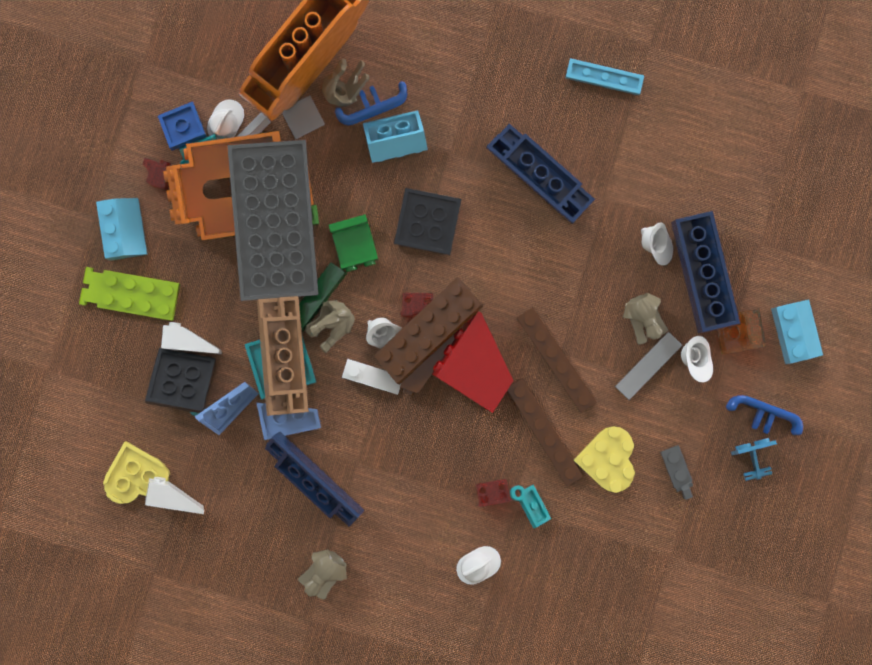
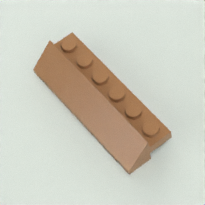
[257,296,309,416]

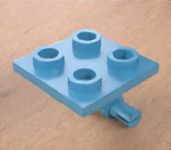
[731,438,777,481]

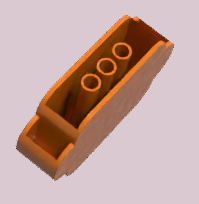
[239,0,369,121]

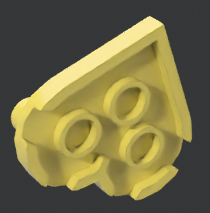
[574,426,635,493]
[103,441,170,504]

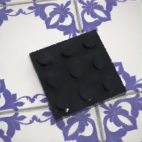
[394,188,462,256]
[145,348,216,413]

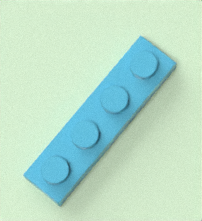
[565,58,644,95]

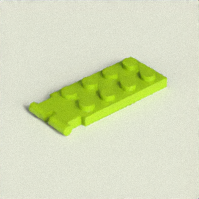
[79,267,180,321]

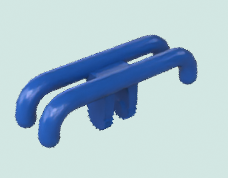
[335,81,408,126]
[726,395,804,436]

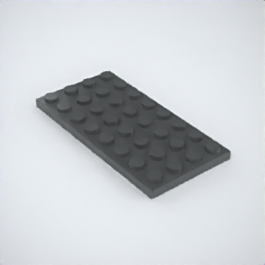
[227,140,318,301]

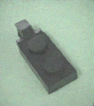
[660,445,693,500]

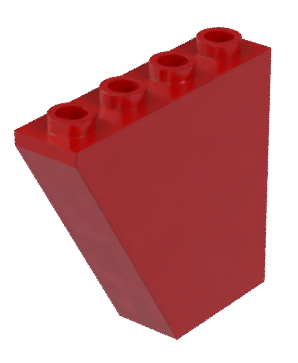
[432,311,514,413]

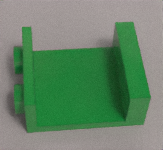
[329,214,379,272]

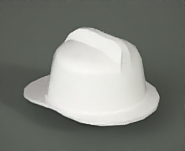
[207,99,244,140]
[641,222,673,265]
[366,318,402,349]
[681,336,713,382]
[456,546,501,585]

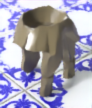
[322,59,370,107]
[622,293,668,345]
[305,300,355,353]
[298,549,347,600]

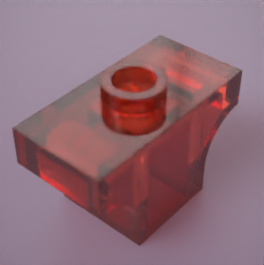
[142,158,171,191]

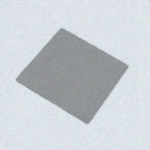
[282,96,325,139]

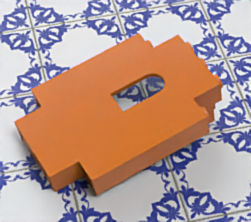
[163,131,314,240]

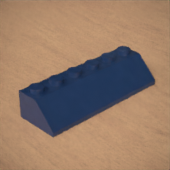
[671,211,740,334]

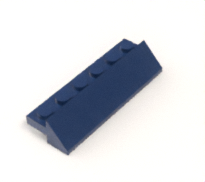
[486,124,595,224]
[265,432,364,527]

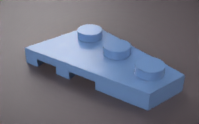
[195,382,259,435]
[256,402,321,440]

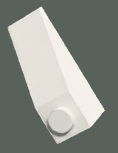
[161,322,222,354]
[342,359,401,395]
[145,477,204,514]

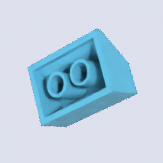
[363,110,428,163]
[96,198,148,261]
[771,300,823,364]

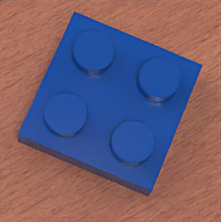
[158,101,207,151]

